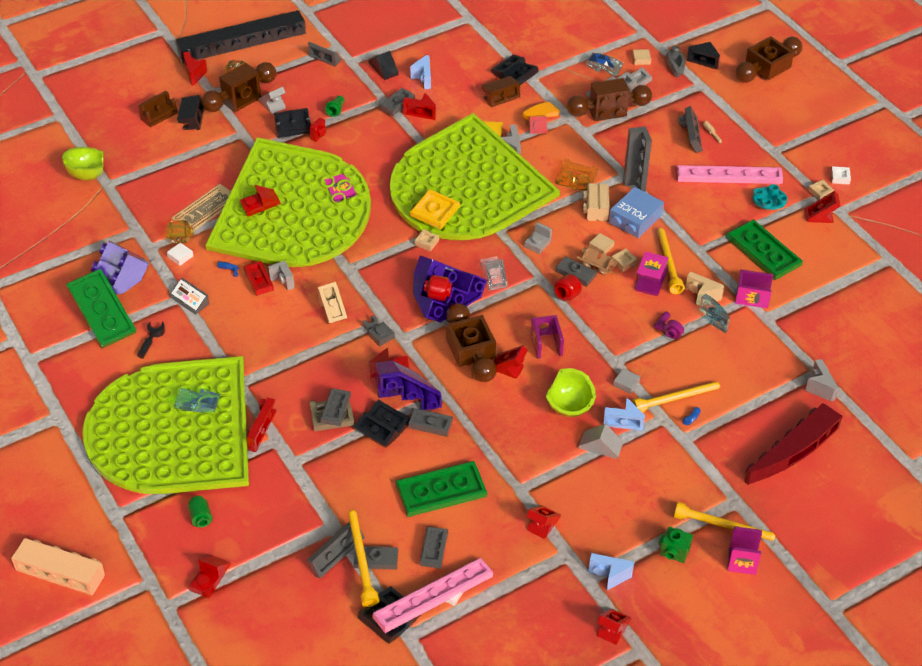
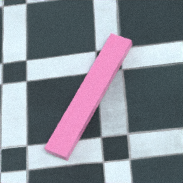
[677,165,783,184]
[373,558,493,633]

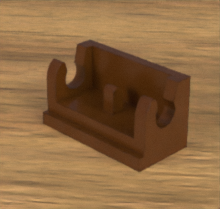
[482,76,520,107]
[138,91,178,128]

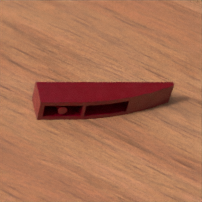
[745,403,843,485]

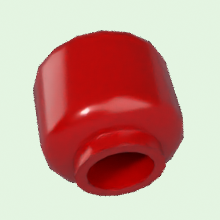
[554,274,582,301]
[424,275,452,301]

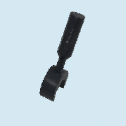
[137,322,165,359]

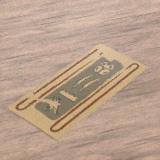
[171,184,231,233]

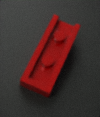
[247,397,276,452]

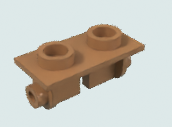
[577,247,617,275]

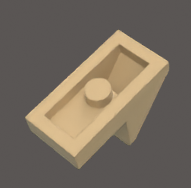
[685,271,725,305]
[318,282,347,324]

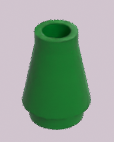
[325,95,345,117]

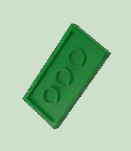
[726,219,803,280]
[66,269,137,348]
[396,461,487,517]

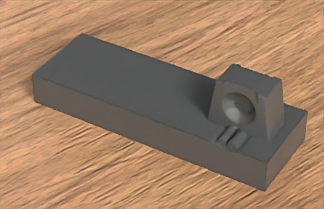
[678,106,703,153]
[306,521,365,578]

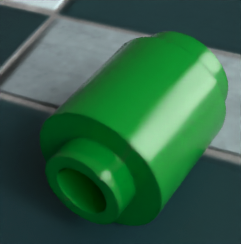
[187,496,213,528]

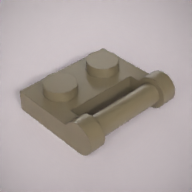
[309,401,354,432]

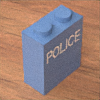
[609,187,664,238]

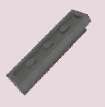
[623,126,652,192]

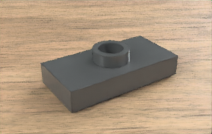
[556,256,597,287]
[321,388,351,427]
[420,526,448,569]
[354,546,398,570]

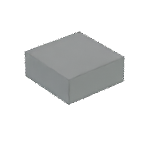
[613,368,641,394]

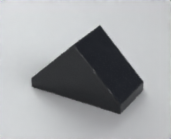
[687,42,720,70]
[368,51,399,80]

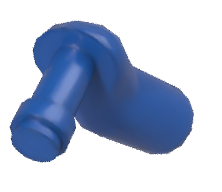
[217,261,239,277]
[683,407,701,425]

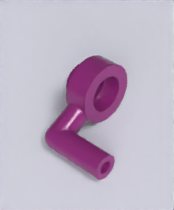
[654,311,684,339]

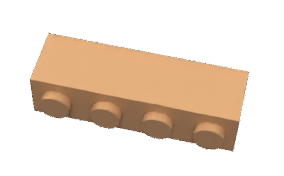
[11,538,105,596]

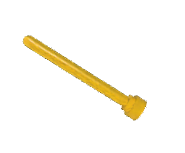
[658,228,685,294]
[631,382,720,413]
[674,502,775,541]
[348,510,379,607]

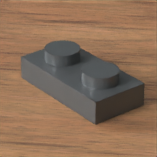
[380,88,415,116]
[409,408,453,437]

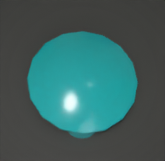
[752,184,788,210]

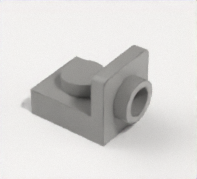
[524,222,552,254]
[268,261,295,290]

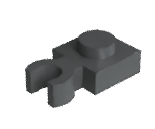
[363,315,395,347]

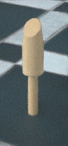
[703,120,722,143]

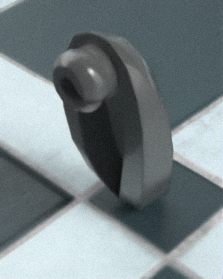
[666,45,685,77]

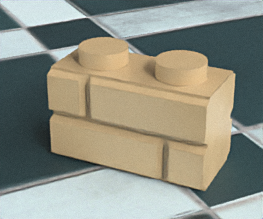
[583,183,609,221]

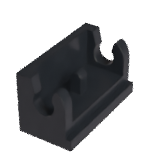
[177,95,204,130]
[274,108,311,138]

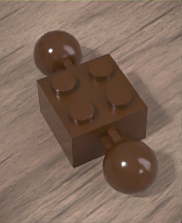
[735,36,803,83]
[202,62,276,113]
[567,78,652,122]
[446,303,497,382]

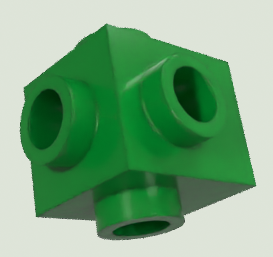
[658,527,693,563]

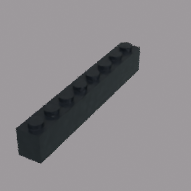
[176,10,306,63]

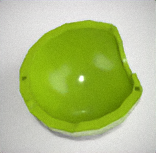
[62,147,104,181]
[546,368,596,417]

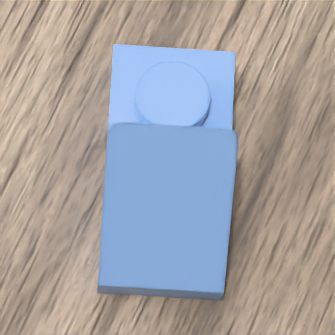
[410,55,431,89]
[603,398,645,431]
[589,553,634,590]

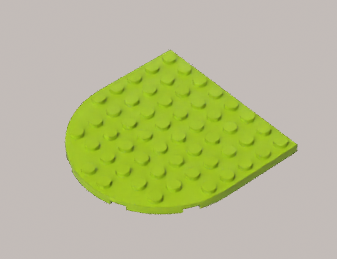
[390,113,560,240]
[205,137,371,267]
[83,356,249,494]

